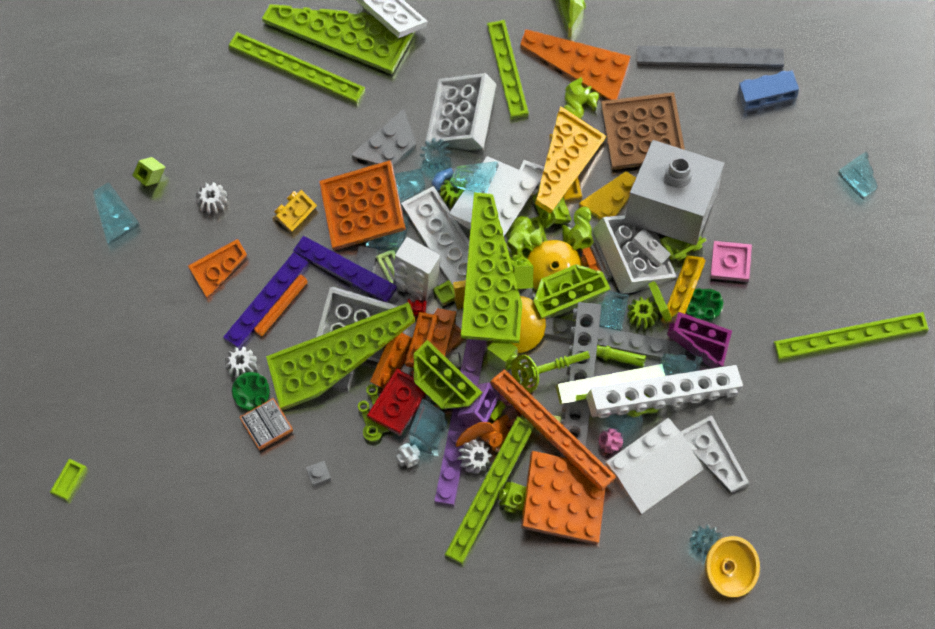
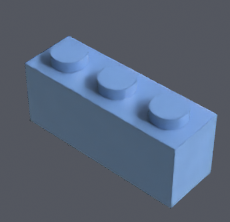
[738,70,799,110]

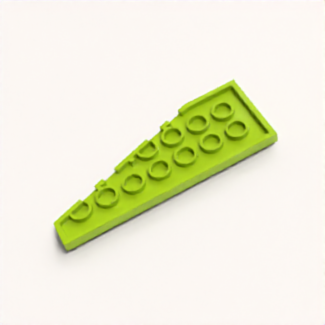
[262,4,416,74]
[461,192,522,343]
[266,302,416,410]

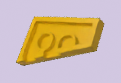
[579,171,636,220]

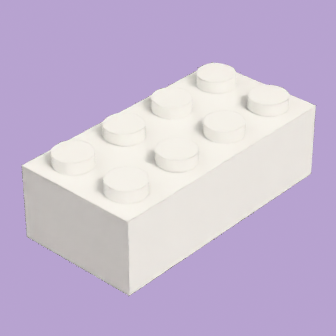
[393,237,441,301]

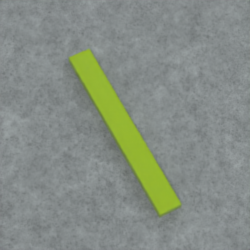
[228,32,365,105]
[773,312,929,361]
[445,416,534,565]

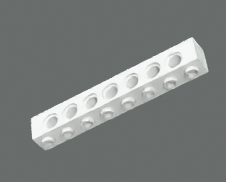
[586,365,743,418]

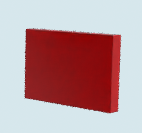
[367,369,427,436]

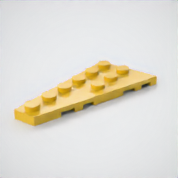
[535,106,607,214]

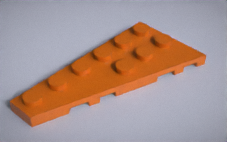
[520,29,631,100]

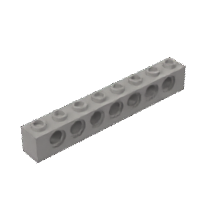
[561,302,601,457]

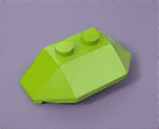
[555,0,586,37]
[533,264,611,319]
[414,340,482,409]

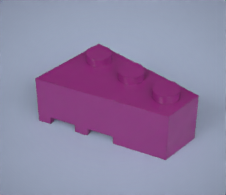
[667,312,732,369]

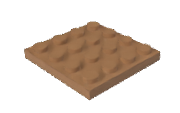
[601,92,685,170]

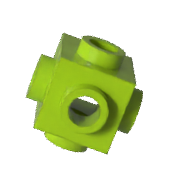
[499,482,526,514]

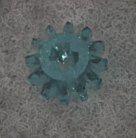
[420,138,452,170]
[689,524,722,559]

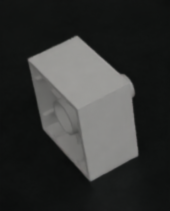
[624,140,725,245]

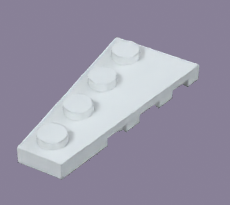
[680,415,749,493]

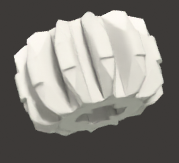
[195,182,227,215]
[224,347,257,378]
[457,440,492,474]

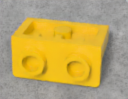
[273,190,317,233]

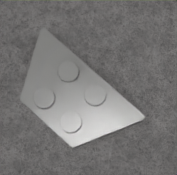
[351,110,416,167]

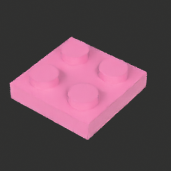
[710,241,752,282]

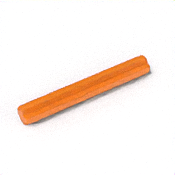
[254,275,307,336]

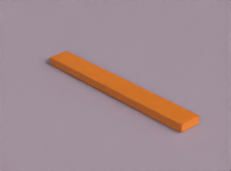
[490,369,616,492]

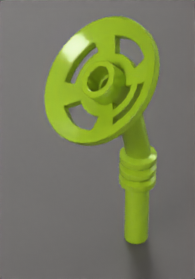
[511,351,591,393]

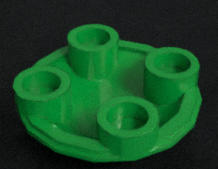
[687,288,724,322]
[231,372,270,410]

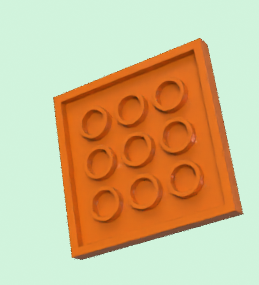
[319,160,406,251]
[521,451,605,545]

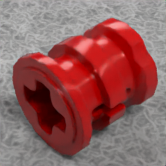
[407,298,427,317]

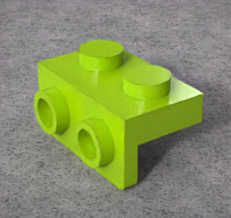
[532,192,572,228]
[659,235,707,261]

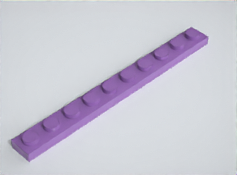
[434,339,487,507]

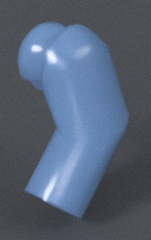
[432,168,454,191]

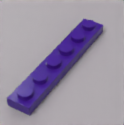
[293,235,398,303]
[223,252,309,350]

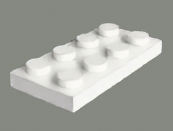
[356,0,427,38]

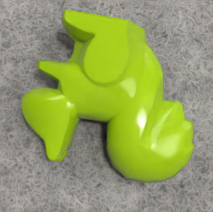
[564,77,599,119]
[562,207,594,252]
[507,216,544,255]

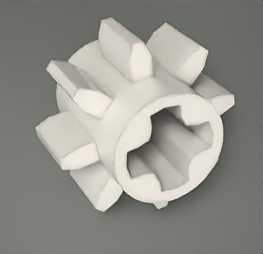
[396,443,421,468]

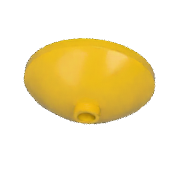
[527,240,583,290]
[512,296,546,353]
[705,536,760,597]

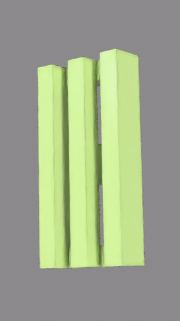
[376,249,396,283]

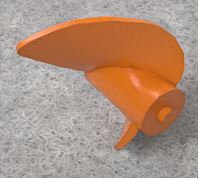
[455,415,510,452]

